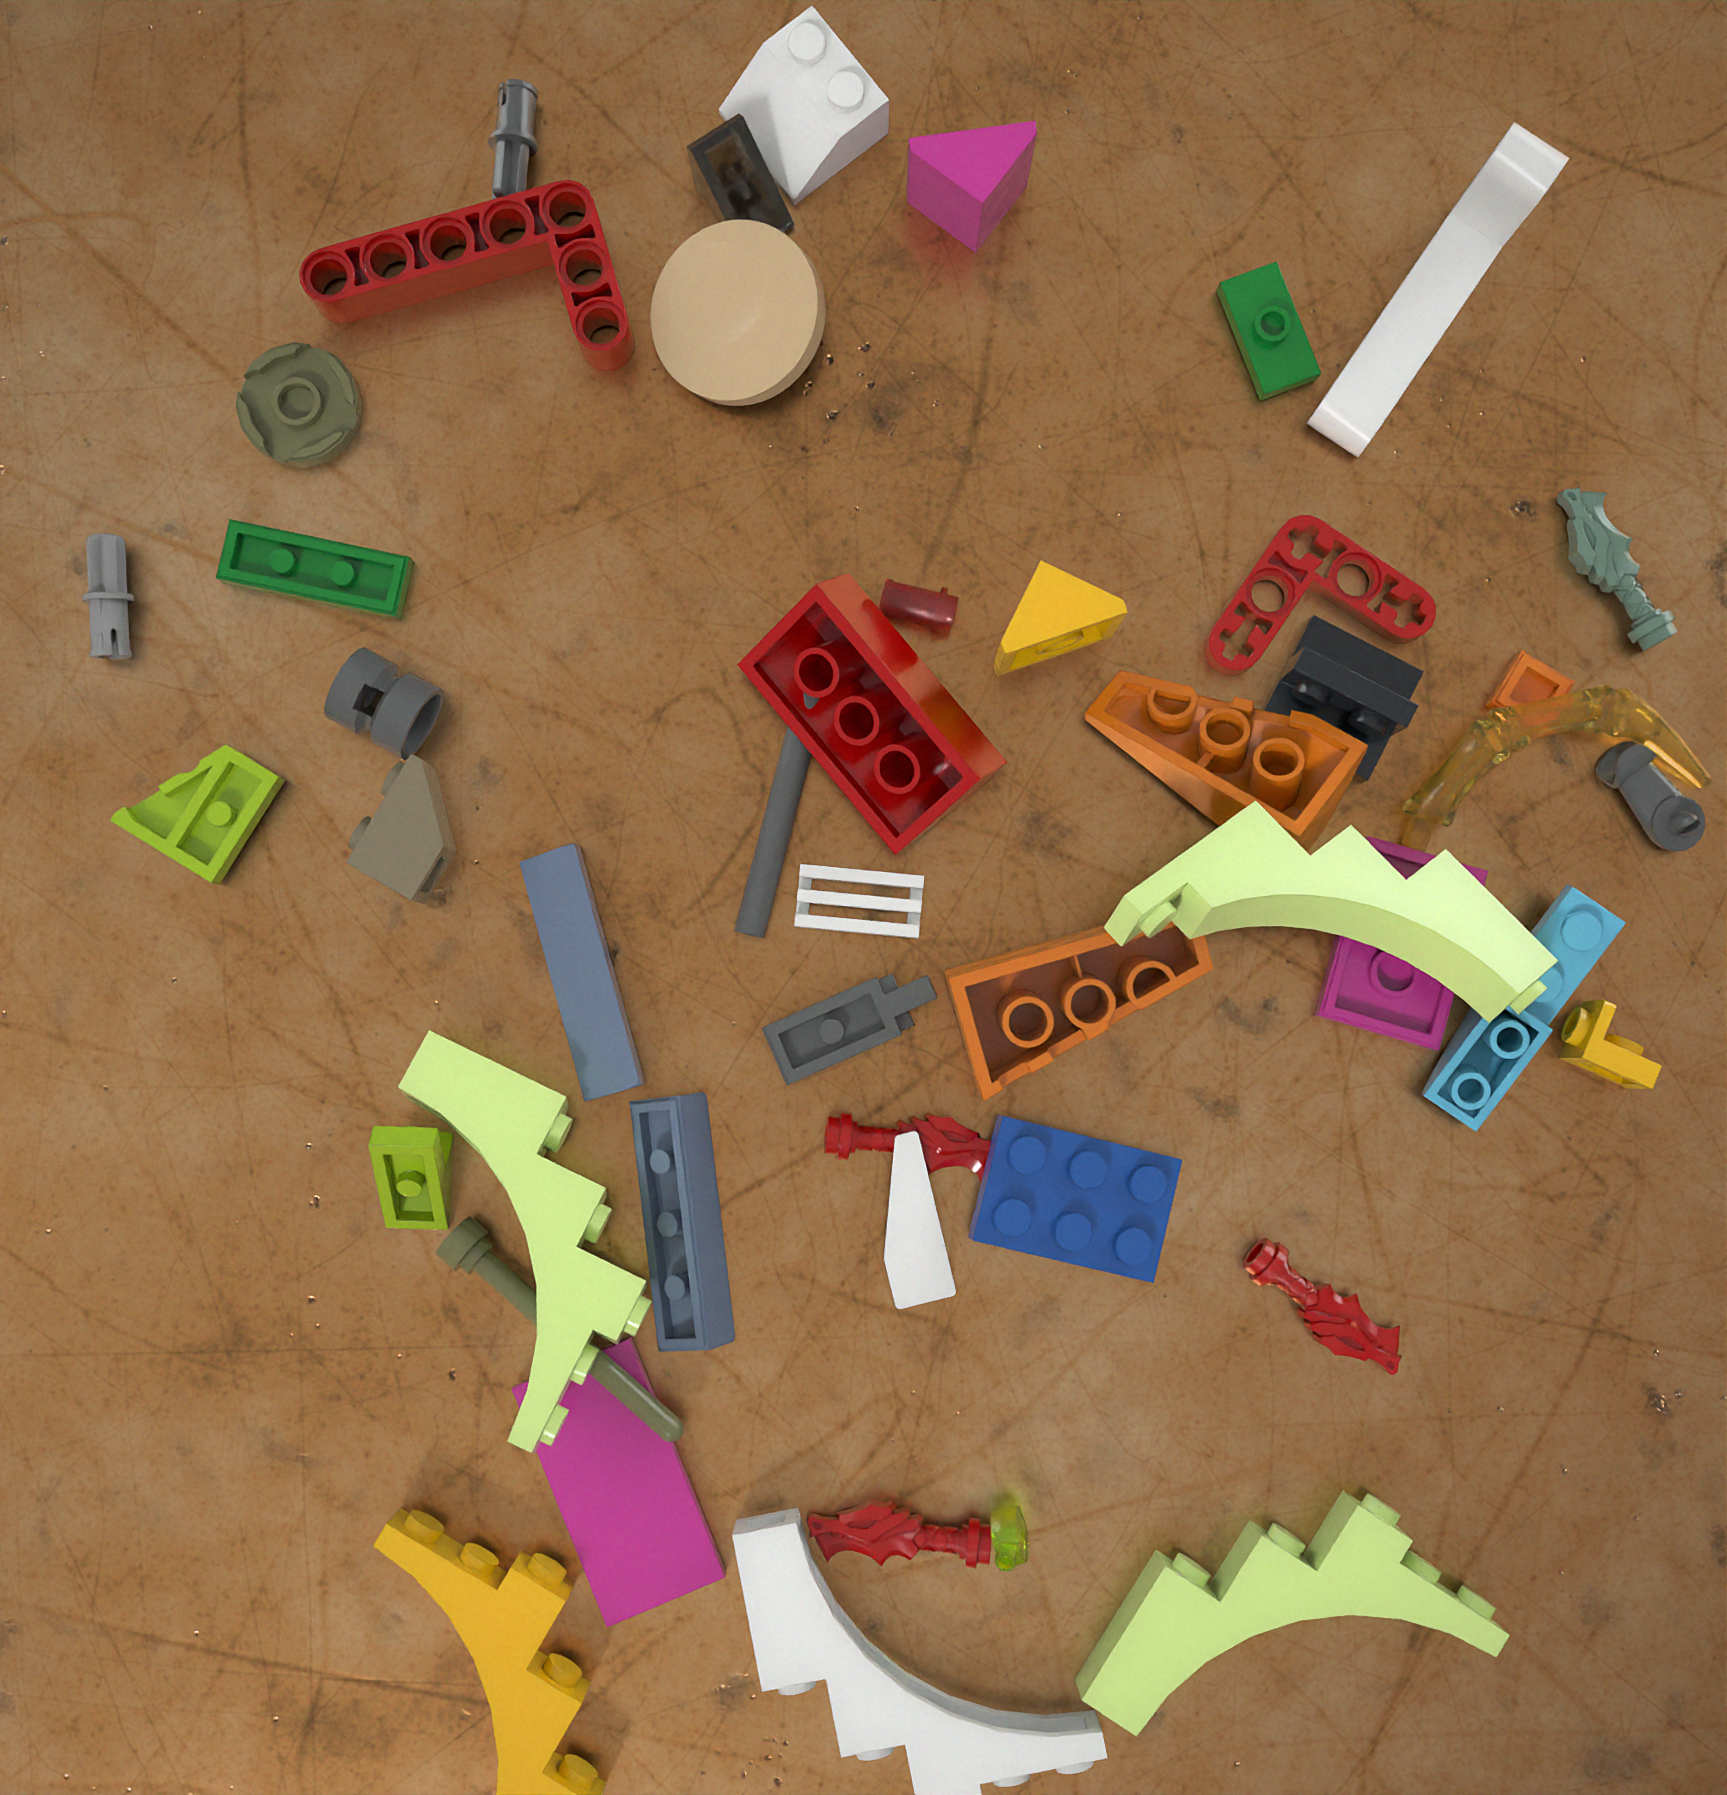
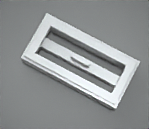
[794,864,924,939]

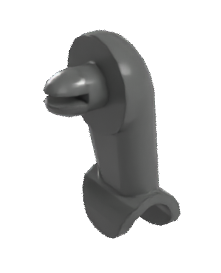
[1595,741,1705,851]

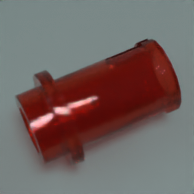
[879,578,959,636]

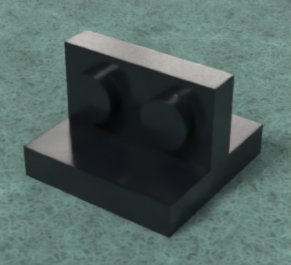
[1262,615,1424,783]

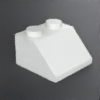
[719,6,889,206]

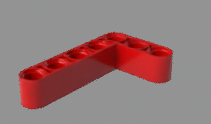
[299,180,635,371]

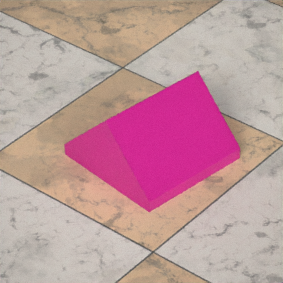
[906,121,1037,253]

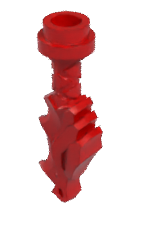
[824,1112,991,1182]
[1242,1238,1402,1375]
[806,1499,993,1569]

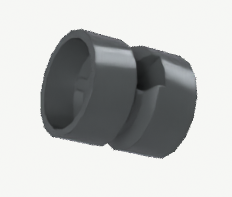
[324,647,444,760]

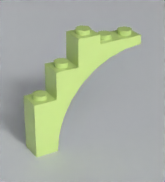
[398,1030,652,1453]
[1075,1491,1510,1737]

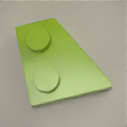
[110,744,285,885]

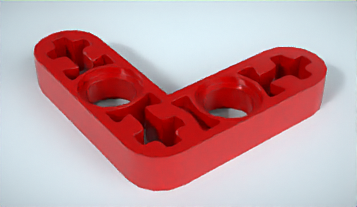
[1204,515,1436,676]

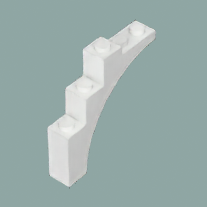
[732,1507,1107,1795]

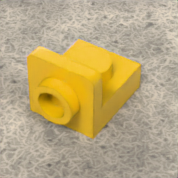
[1560,1000,1662,1089]

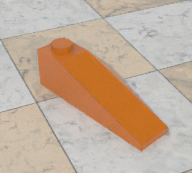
[1085,670,1368,852]

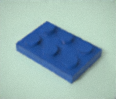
[968,1114,1182,1283]

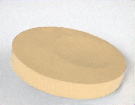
[650,220,826,406]

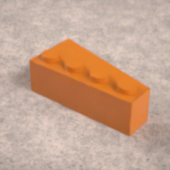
[944,921,1214,1101]

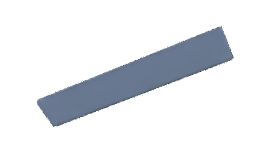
[519,843,645,1102]
[629,1092,735,1352]

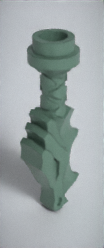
[1557,487,1678,651]

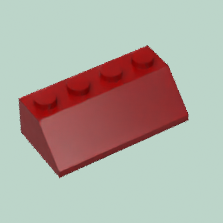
[737,573,1008,855]

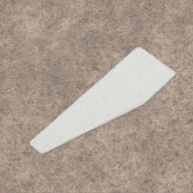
[884,1131,956,1309]

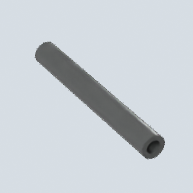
[734,693,820,939]

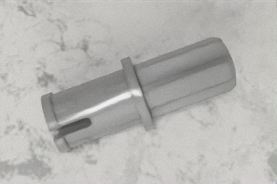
[82,533,134,659]

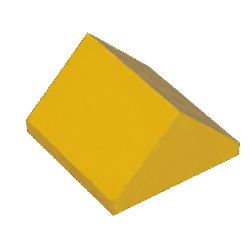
[993,560,1128,676]

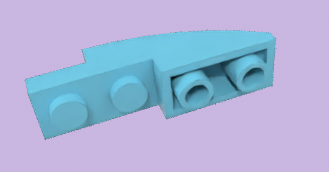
[1422,884,1626,1131]

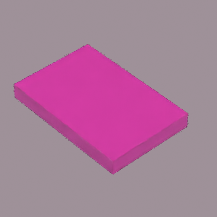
[1314,836,1488,1051]

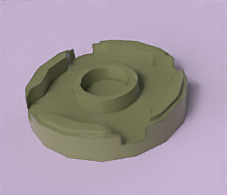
[236,342,363,468]

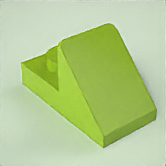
[368,1126,454,1230]

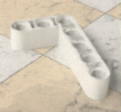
[1306,122,1569,458]

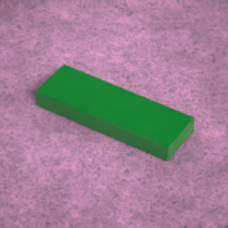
[216,519,414,621]

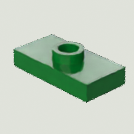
[1216,261,1321,401]

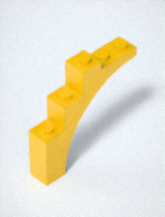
[373,1508,606,1795]

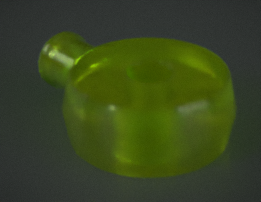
[991,1504,1029,1572]

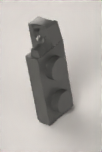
[762,974,938,1085]

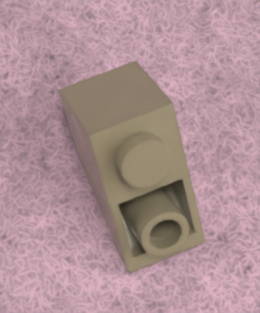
[346,754,457,905]

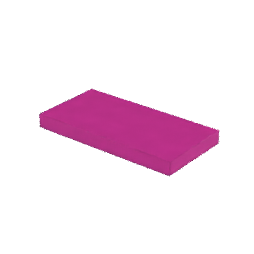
[511,1336,726,1627]

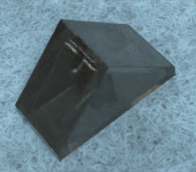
[686,113,795,232]

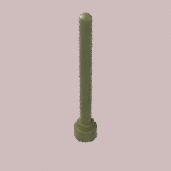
[436,1216,684,1442]

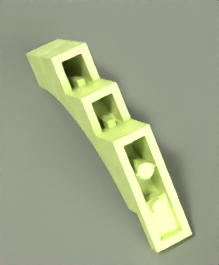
[1104,800,1558,1023]

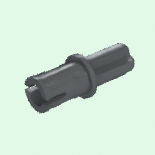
[488,79,538,199]

